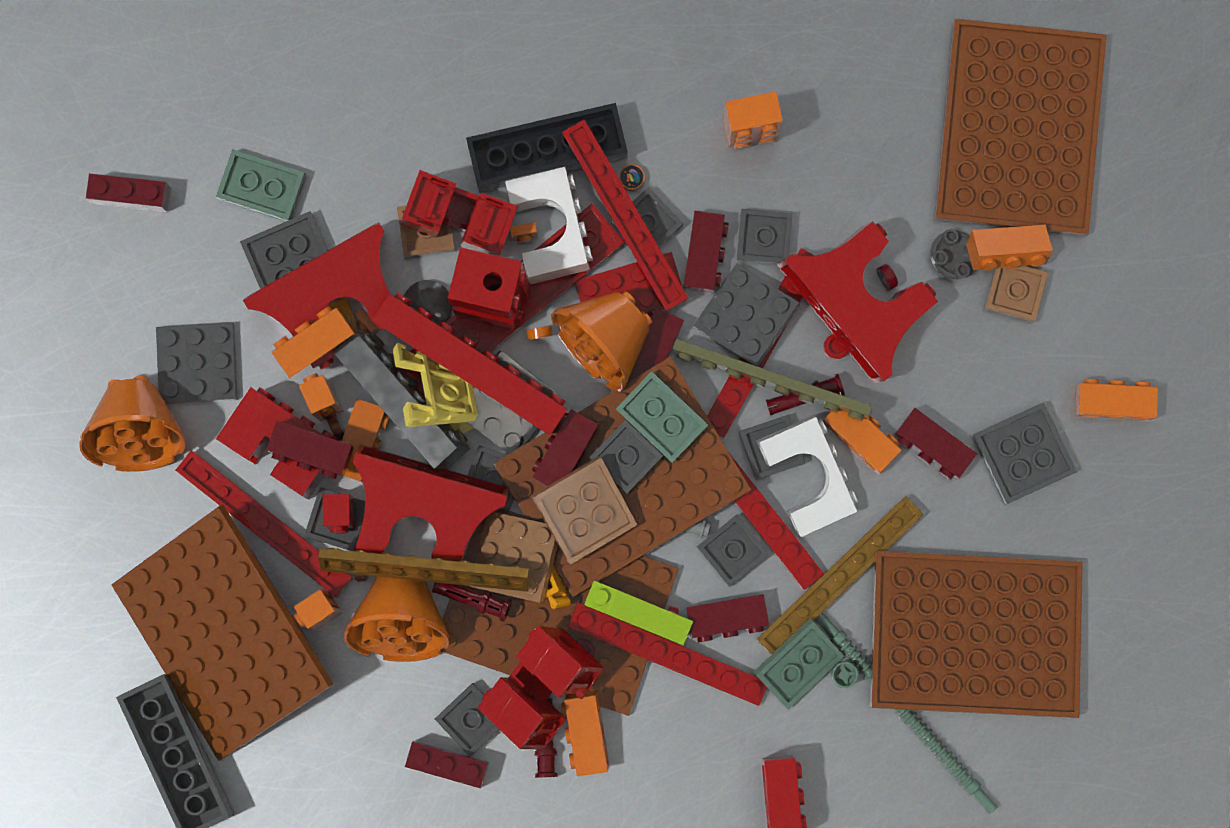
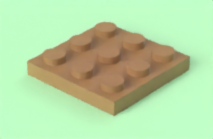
[531,456,637,565]
[470,512,558,604]

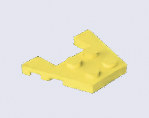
[393,343,478,427]

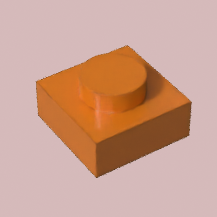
[510,222,538,243]
[354,307,381,334]

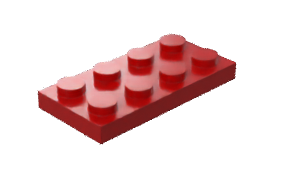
[575,252,686,313]

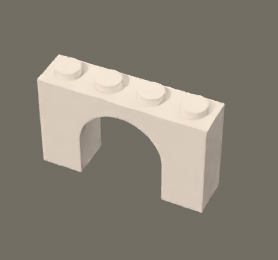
[505,167,593,284]
[756,415,858,537]

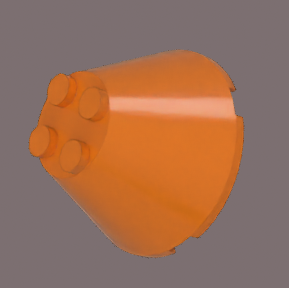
[551,291,652,392]
[79,376,185,472]
[344,577,449,662]

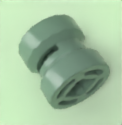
[830,662,858,688]

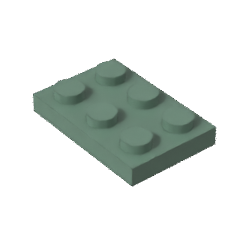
[216,149,306,221]
[616,371,709,463]
[753,619,844,710]

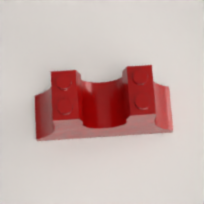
[777,221,938,383]
[243,222,390,370]
[352,444,509,562]

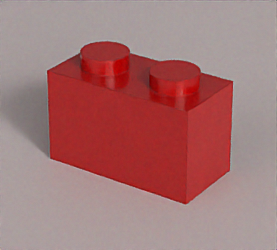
[323,494,355,534]

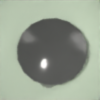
[930,229,975,280]
[403,280,452,325]

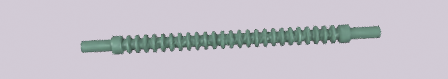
[815,612,997,814]

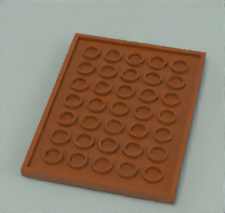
[935,19,1107,236]
[493,356,751,597]
[111,505,334,761]
[440,508,678,716]
[870,551,1083,718]

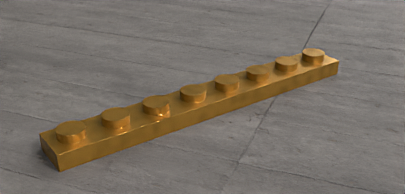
[757,496,924,655]
[318,548,530,592]

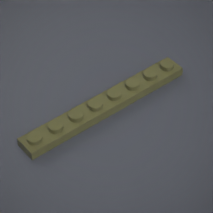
[673,339,873,421]

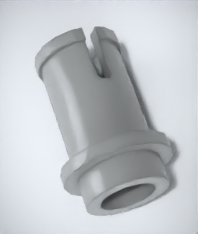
[684,518,711,539]

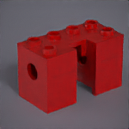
[399,170,518,256]
[448,247,530,330]
[216,387,340,500]
[478,626,605,749]

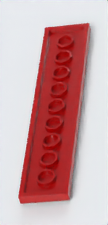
[401,203,625,392]

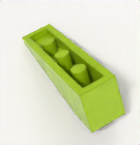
[584,581,694,646]

